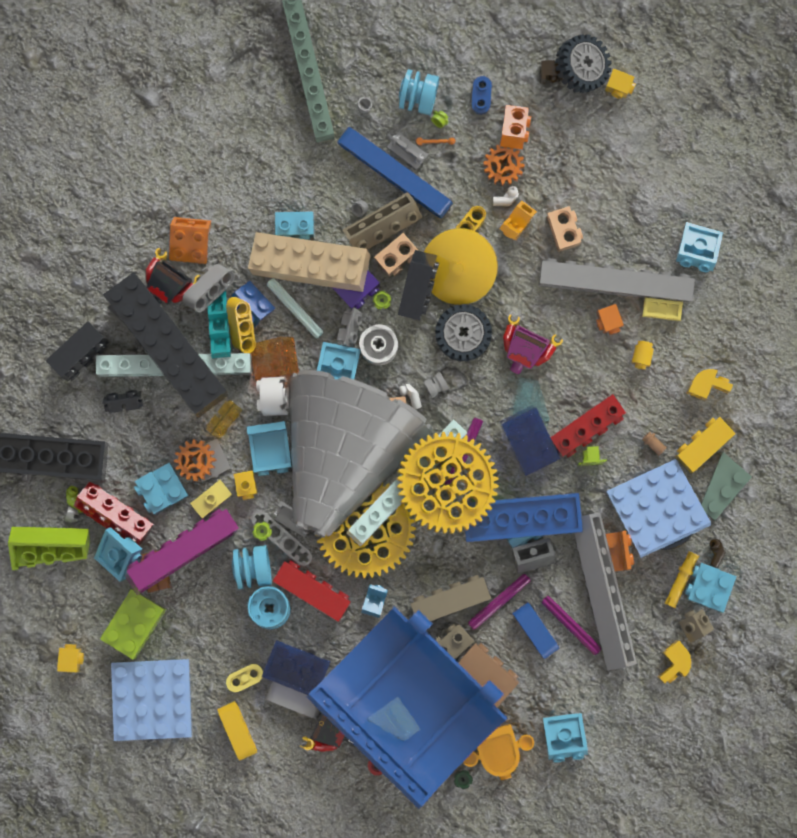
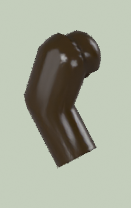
[709,539,725,568]

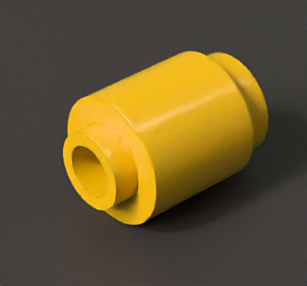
[631,341,654,370]

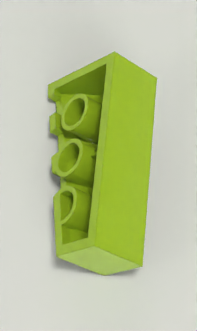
[8,527,90,570]

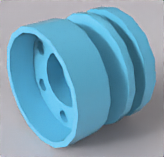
[399,69,440,116]
[232,545,272,589]
[248,586,291,630]

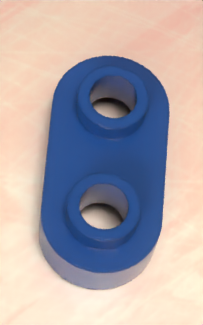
[471,76,492,115]

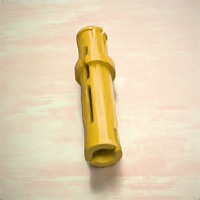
[664,551,700,608]

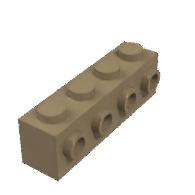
[342,192,423,250]
[411,575,491,621]
[435,624,475,659]

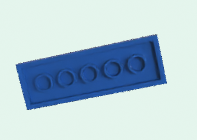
[465,493,583,542]

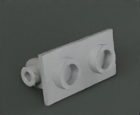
[387,132,428,170]
[336,307,363,348]

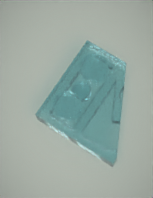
[512,377,549,422]
[367,697,421,741]

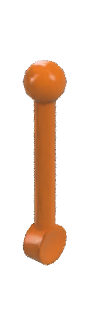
[416,137,455,146]

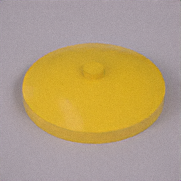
[424,228,498,305]

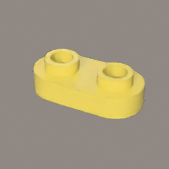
[226,664,264,692]

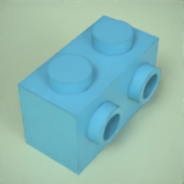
[275,212,314,240]

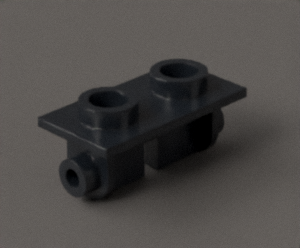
[102,390,144,413]

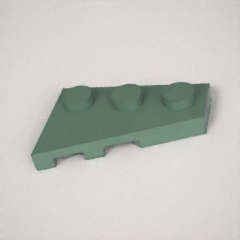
[701,452,752,521]

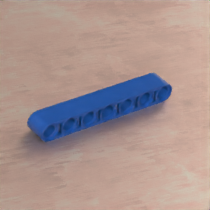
[337,127,453,219]

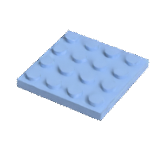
[606,459,711,558]
[111,659,192,741]

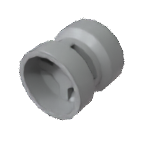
[423,373,449,398]

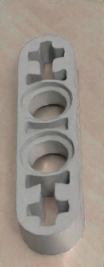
[251,511,313,566]

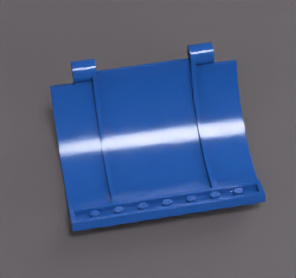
[306,606,507,809]

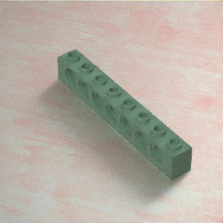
[282,0,335,143]

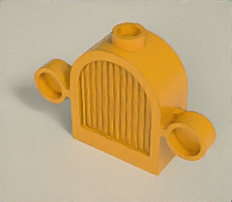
[463,724,534,780]

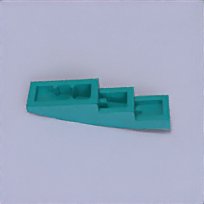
[208,290,231,359]

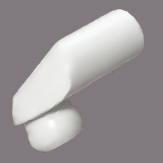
[493,186,519,206]
[399,384,422,409]

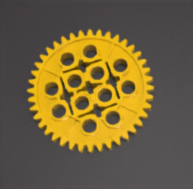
[396,432,499,534]
[315,482,416,579]

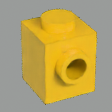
[605,68,636,99]
[234,470,258,500]
[57,644,84,672]

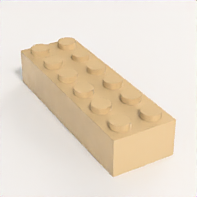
[248,232,370,292]

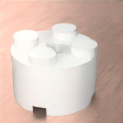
[359,324,398,365]
[256,377,290,416]

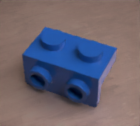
[231,281,275,328]

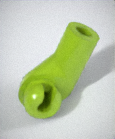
[66,485,83,514]

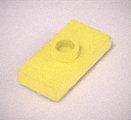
[642,297,683,321]
[190,480,232,519]

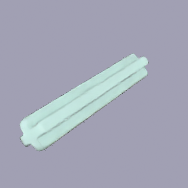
[267,278,323,339]

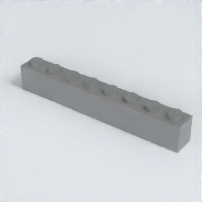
[539,258,695,304]
[574,512,637,671]

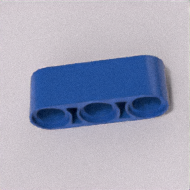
[512,602,560,659]

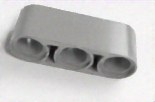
[183,264,235,312]
[265,681,321,719]

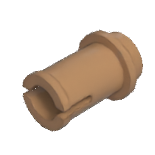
[642,432,667,456]

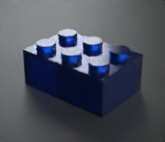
[499,405,560,476]
[262,640,331,695]

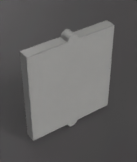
[191,439,231,482]

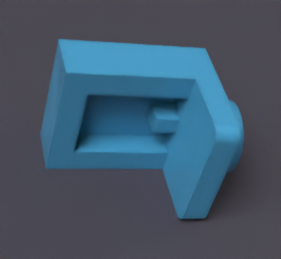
[361,585,388,618]

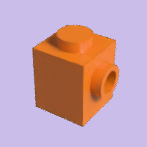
[596,304,624,335]

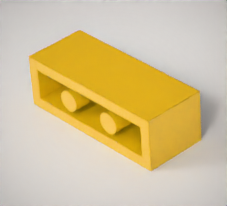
[675,417,736,474]

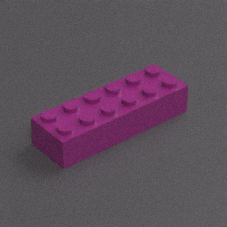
[125,509,239,596]

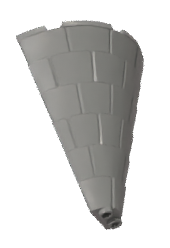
[289,370,433,537]

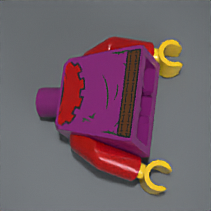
[503,314,563,374]

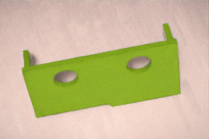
[577,446,607,466]

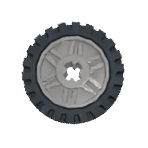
[555,34,612,93]
[435,304,492,362]

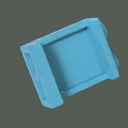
[247,421,292,476]

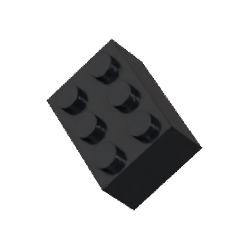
[398,250,439,321]
[45,321,109,381]

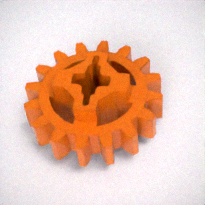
[483,145,525,186]
[174,439,217,482]

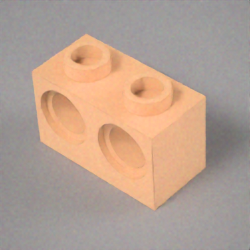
[547,206,583,252]
[374,233,418,277]

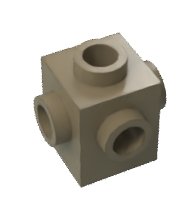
[679,609,714,642]

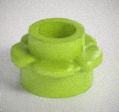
[431,111,449,128]
[373,291,391,310]
[253,522,272,541]

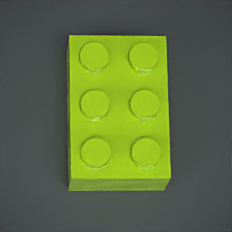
[100,589,167,659]

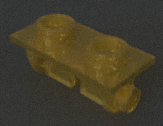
[206,399,242,439]

